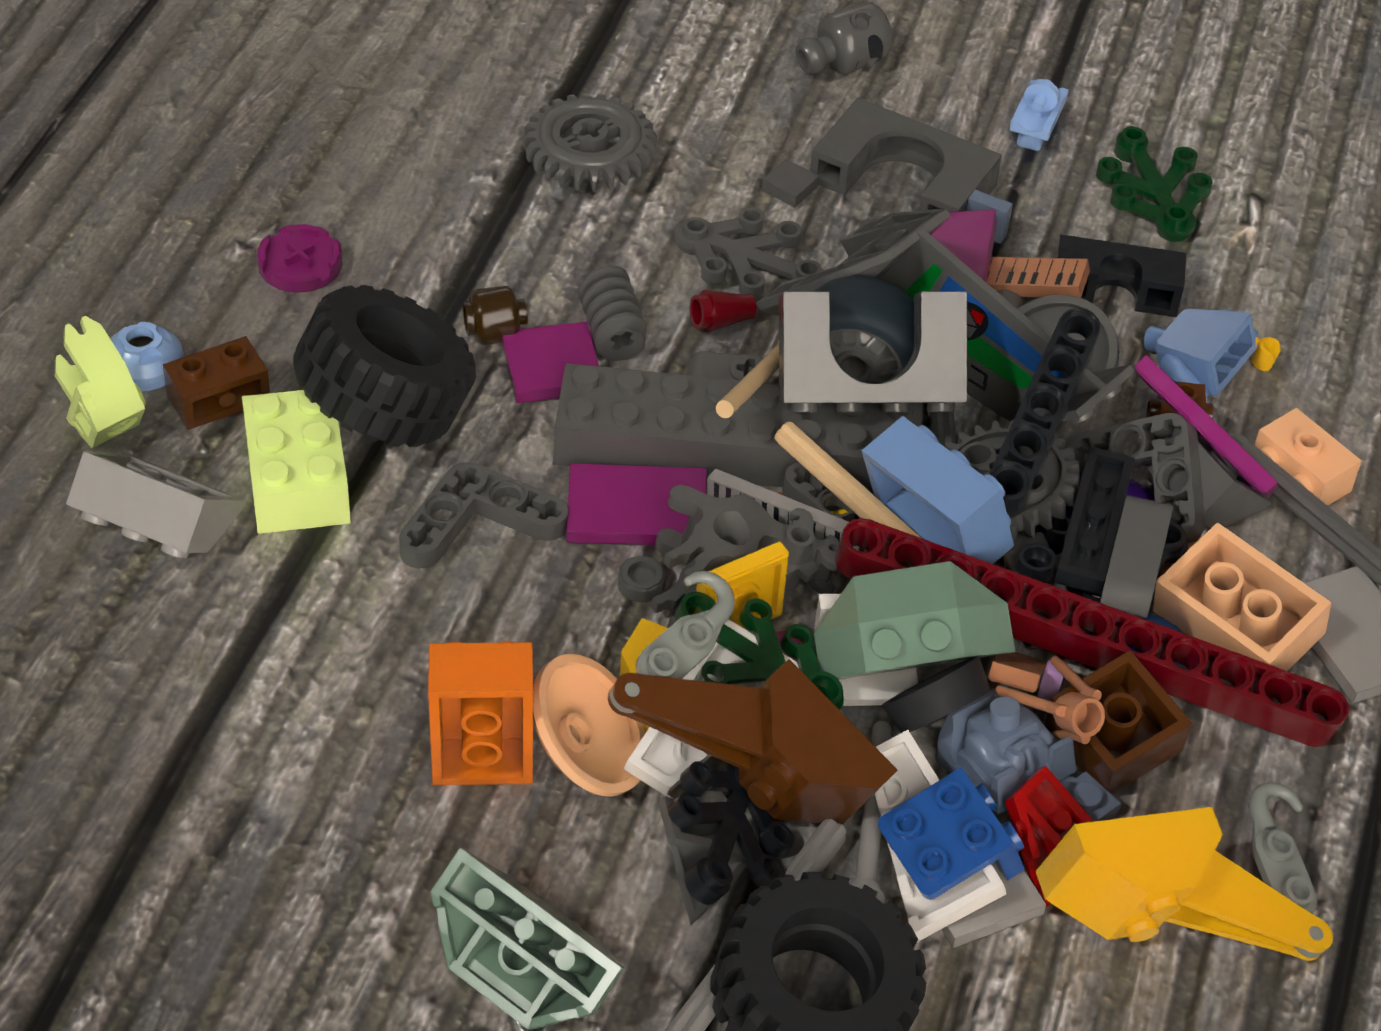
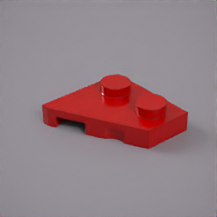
[1005,765,1094,907]

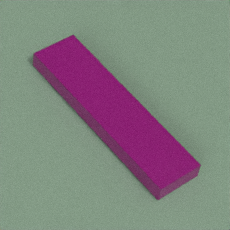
[1135,355,1279,498]

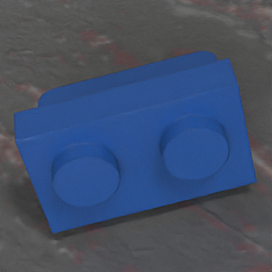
[878,767,1025,900]

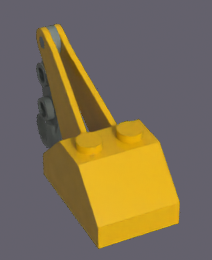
[1035,782,1333,961]

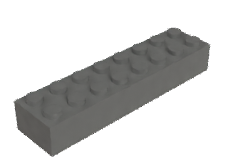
[554,363,923,495]

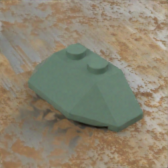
[814,561,1015,680]
[430,847,625,1030]

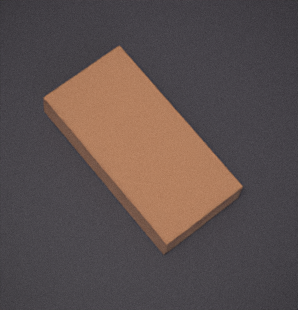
[988,652,1048,693]

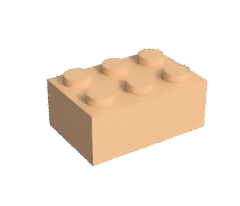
[1153,522,1332,671]

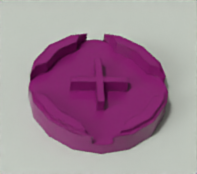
[257,224,343,293]

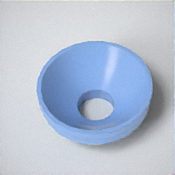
[110,322,184,391]

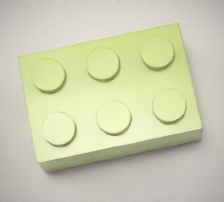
[242,390,351,534]

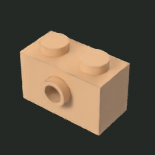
[1255,408,1362,506]

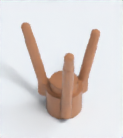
[995,656,1105,744]

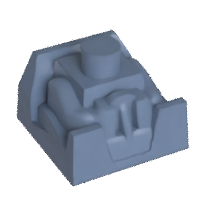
[936,684,1076,814]

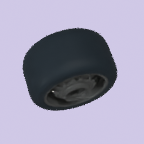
[814,276,914,384]

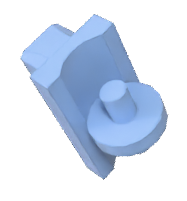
[1010,79,1069,151]

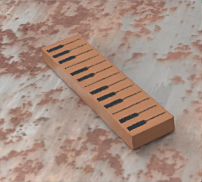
[987,257,1090,298]

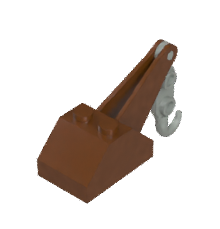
[608,571,898,824]

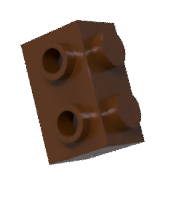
[163,336,270,430]

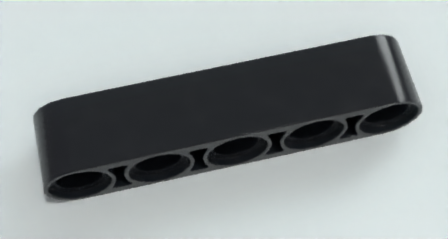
[990,307,1100,518]

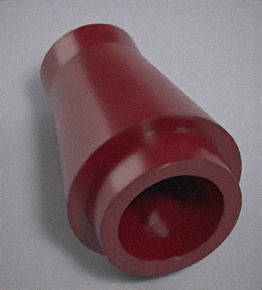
[689,290,757,333]

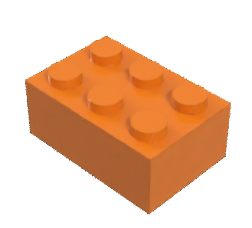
[428,641,533,785]

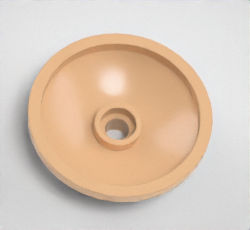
[533,654,646,797]

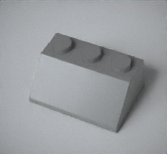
[66,451,245,559]

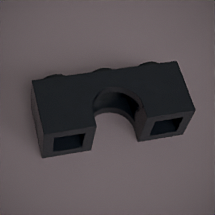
[1056,234,1186,317]

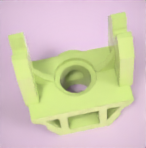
[55,316,146,448]

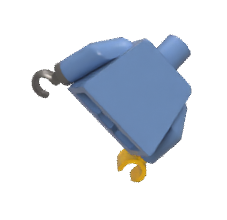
[1144,308,1281,431]

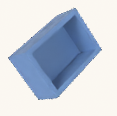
[861,416,1014,564]

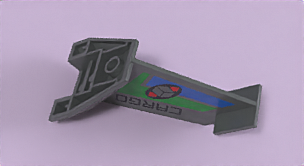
[756,208,1135,425]

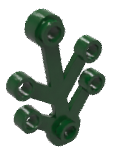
[1096,126,1213,242]
[675,592,844,710]

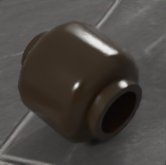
[463,286,528,345]

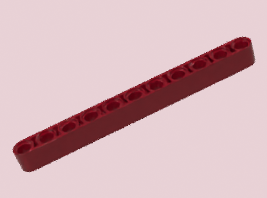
[835,518,1349,747]

